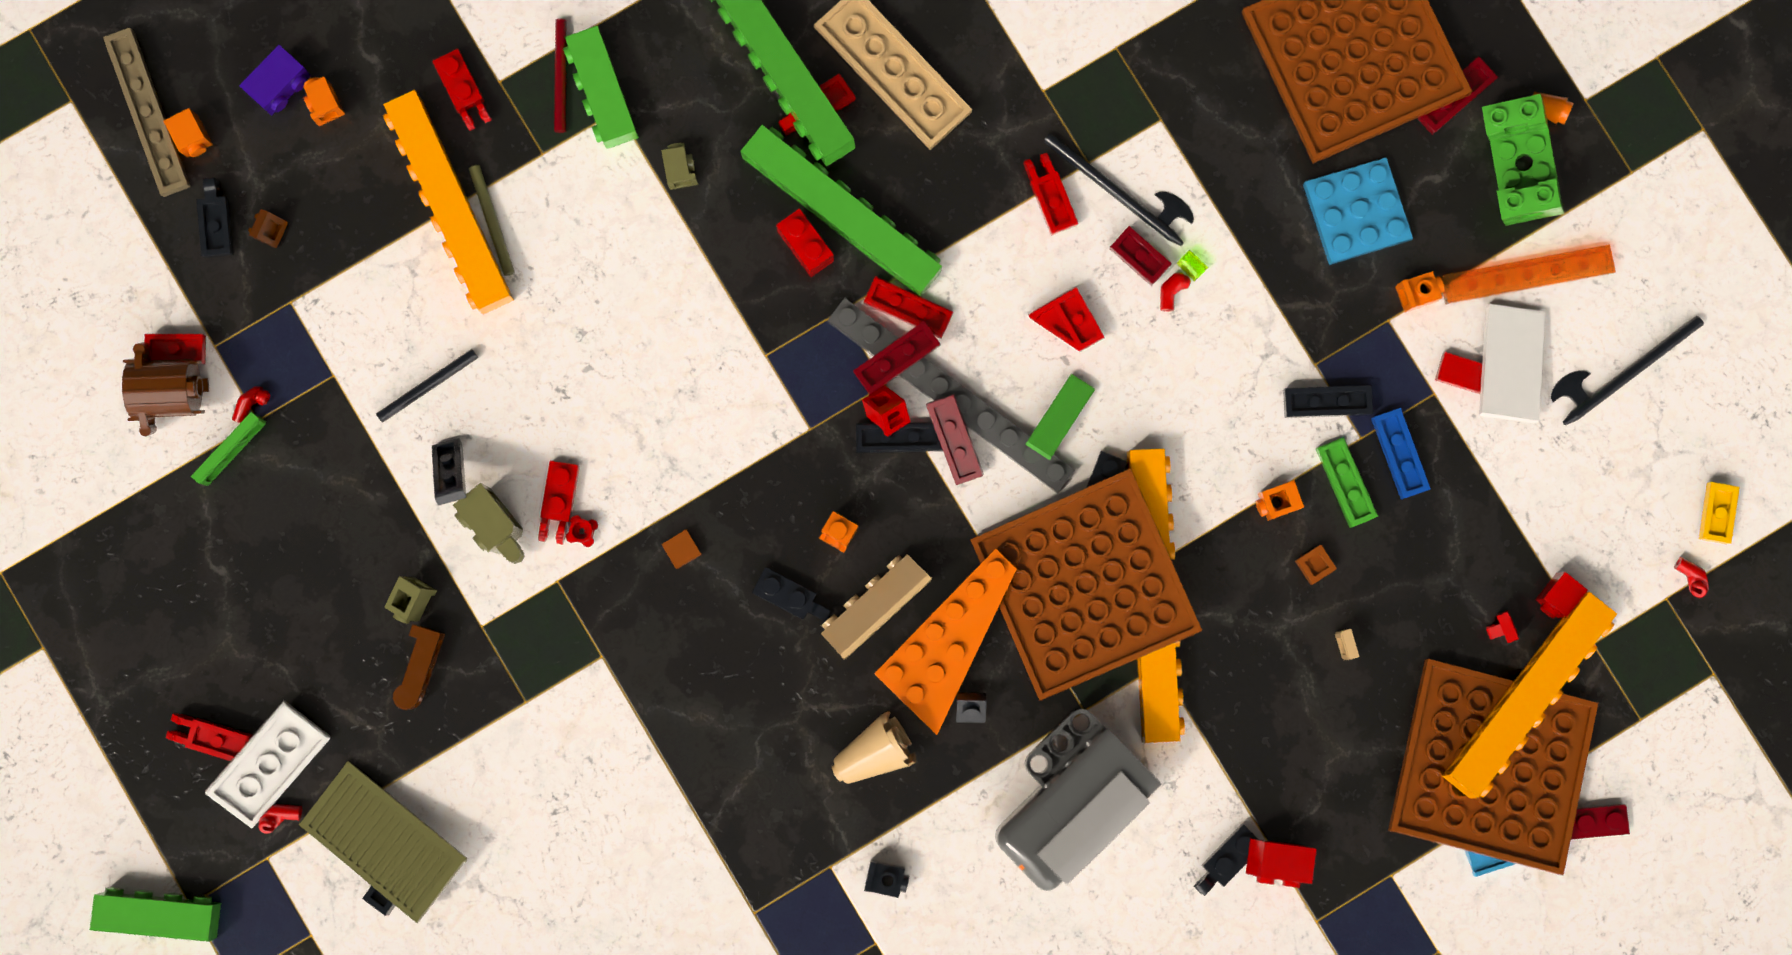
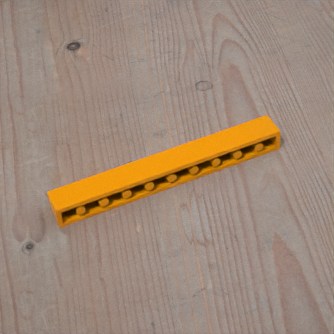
[1127,449,1185,743]

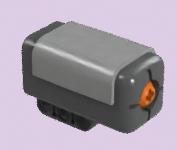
[995,709,1162,891]

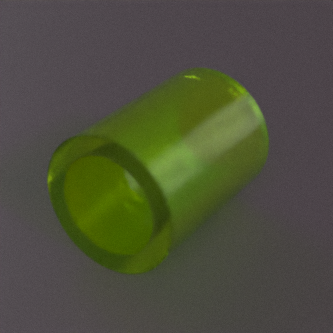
[1176,250,1208,282]

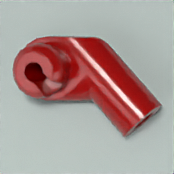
[1160,272,1191,312]
[258,804,302,834]

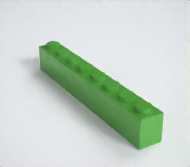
[710,0,855,166]
[740,125,942,297]

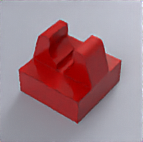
[1486,610,1519,643]

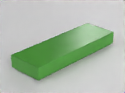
[1025,374,1095,460]
[191,412,266,486]
[1316,437,1378,528]

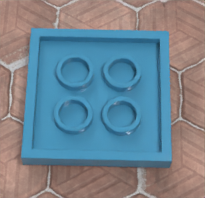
[1303,158,1413,265]

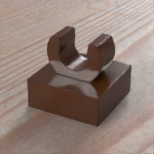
[248,209,288,248]

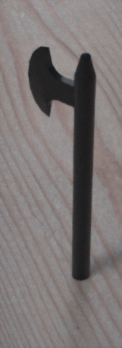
[1043,133,1194,246]
[1551,316,1704,425]

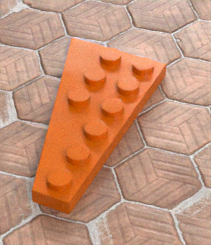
[874,548,1017,735]

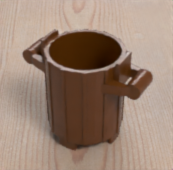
[122,342,209,437]

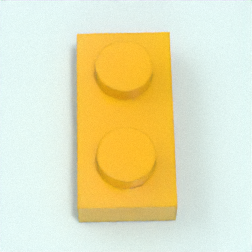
[1699,482,1740,544]

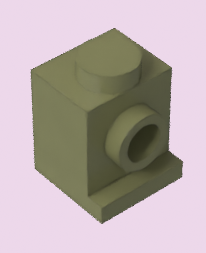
[661,143,698,190]
[385,576,437,624]

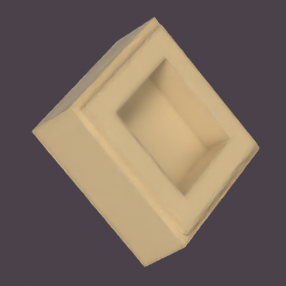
[1335,629,1360,660]

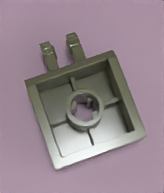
[453,483,526,564]

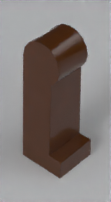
[393,624,445,710]

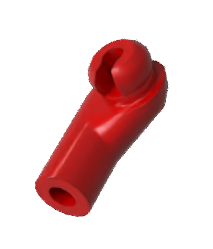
[232,386,270,423]
[1674,557,1709,598]

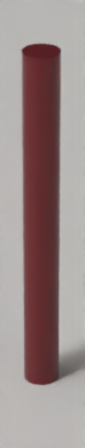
[554,19,567,133]

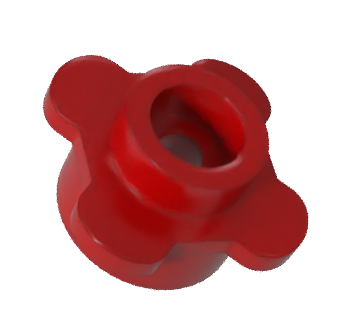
[566,515,598,547]

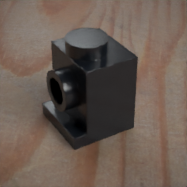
[864,860,910,898]

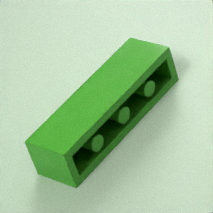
[563,26,639,149]
[89,887,221,942]

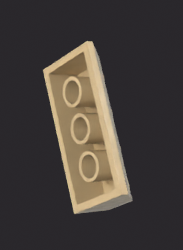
[821,554,932,659]

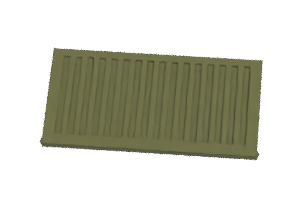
[299,761,468,923]

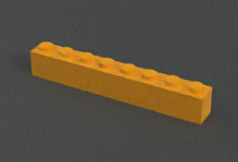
[383,90,514,315]
[1442,592,1617,799]

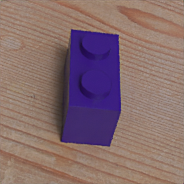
[239,45,311,116]

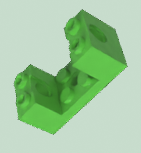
[1482,94,1564,226]

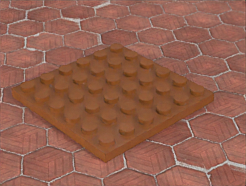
[1242,0,1472,163]
[970,469,1203,701]
[1388,659,1598,875]

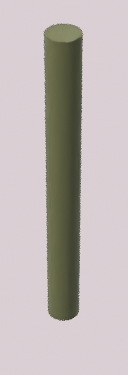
[469,165,515,276]

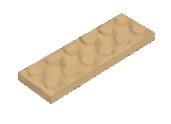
[814,0,972,150]

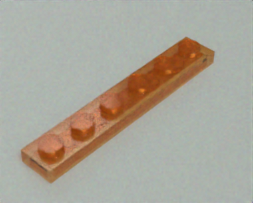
[1440,244,1616,305]

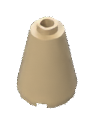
[832,711,917,784]

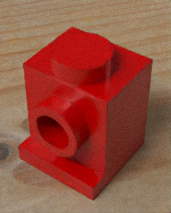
[862,385,910,437]

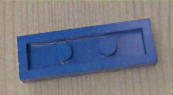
[1371,408,1430,500]

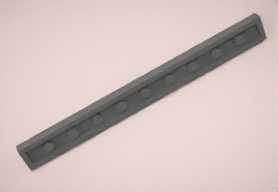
[827,298,1075,494]

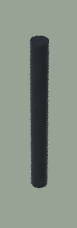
[376,349,478,423]

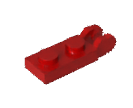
[432,49,491,131]
[1024,152,1078,236]
[538,461,580,545]
[166,713,253,761]

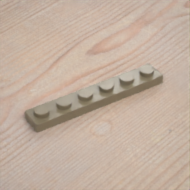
[103,27,191,197]

